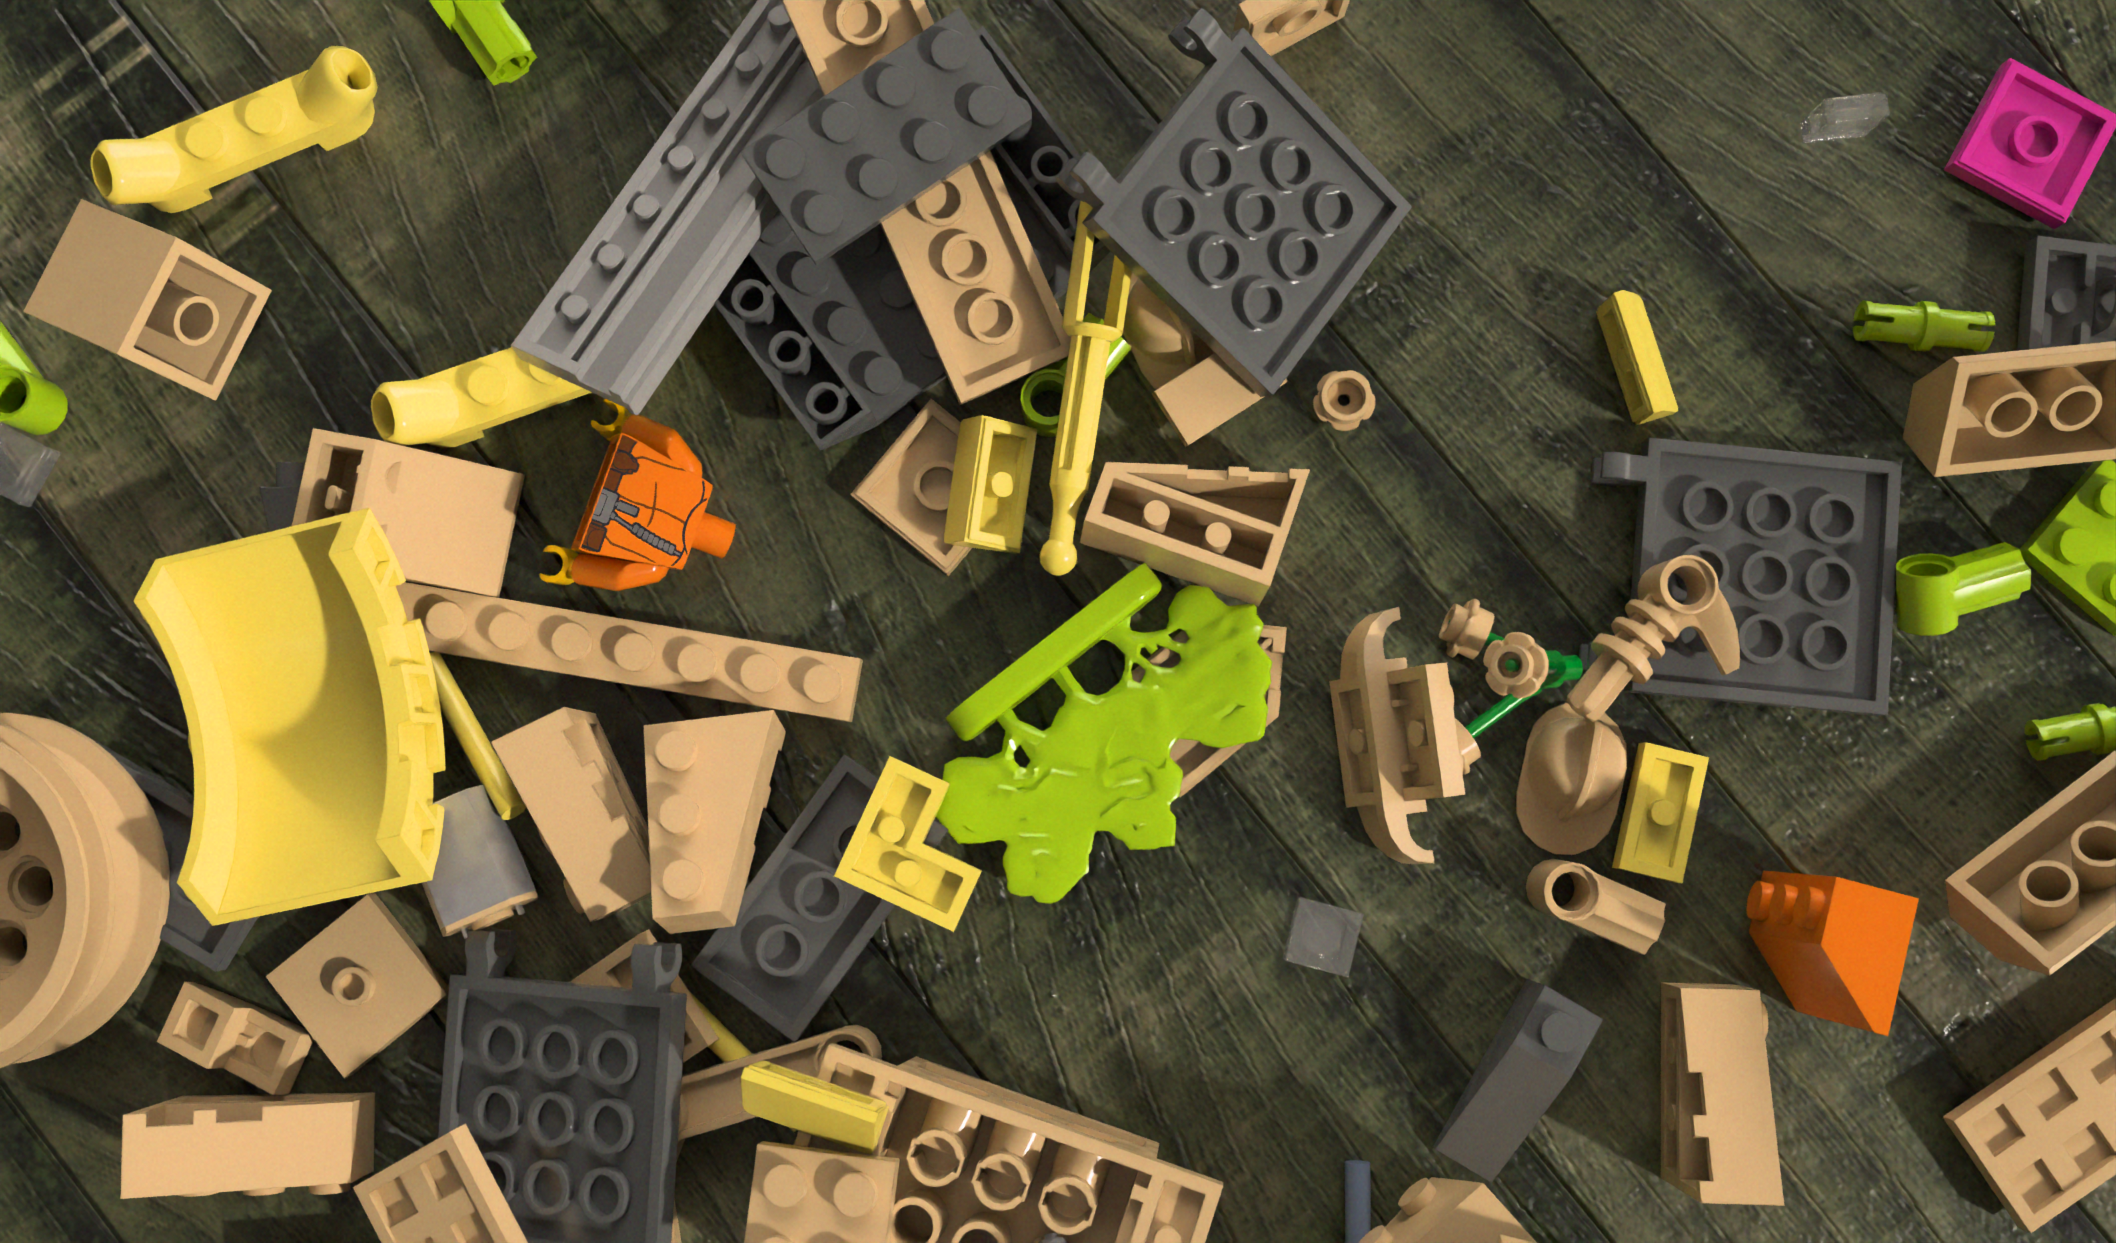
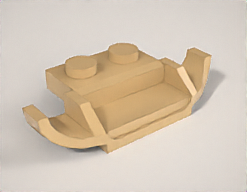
[1329,607,1465,864]

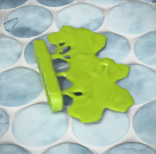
[936,563,1272,904]

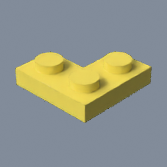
[834,756,982,932]

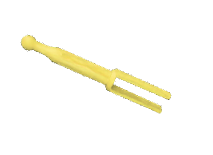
[1040,201,1132,576]

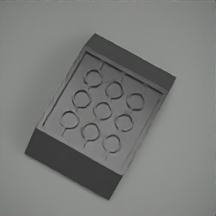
[714,26,1111,451]

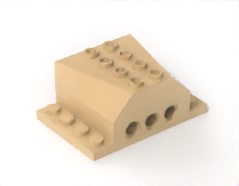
[794,1043,1223,1243]

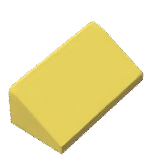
[1596,290,1678,425]
[944,415,1037,554]
[741,1060,889,1154]

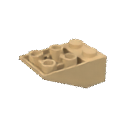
[292,428,525,598]

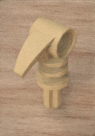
[1566,555,1740,722]

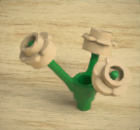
[1439,599,1583,775]

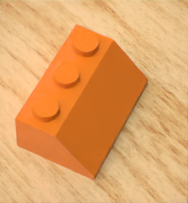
[1746,871,1919,1036]

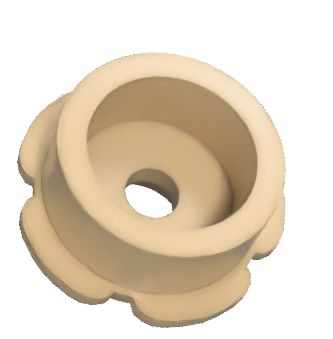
[1313,370,1375,431]

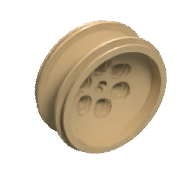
[0,713,170,1069]

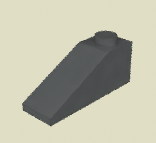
[1433,979,1603,1183]

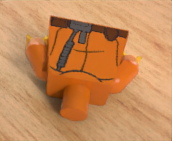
[539,399,736,591]

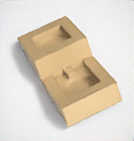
[1152,353,1288,447]
[157,982,314,1095]

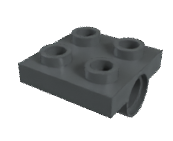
[2017,236,2116,351]

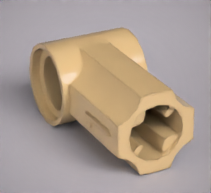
[1526,859,1666,955]

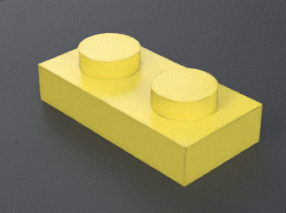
[1612,742,1709,884]

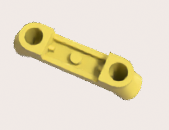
[90,46,378,213]
[371,347,592,449]

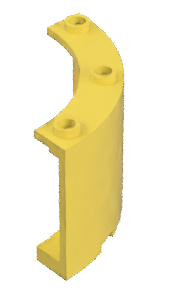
[133,508,445,926]

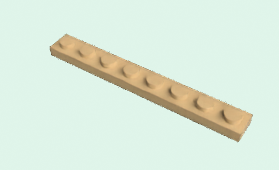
[395,582,863,722]

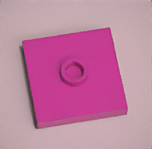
[1944,58,2116,229]

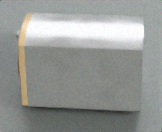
[422,785,539,939]

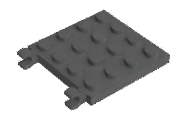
[1055,8,1412,397]
[1579,438,1902,716]
[438,928,687,1243]

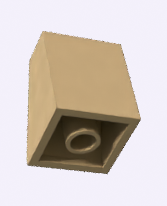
[23,199,272,401]

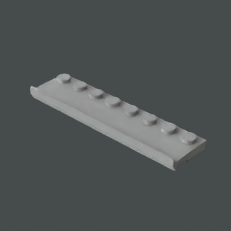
[511,0,824,415]

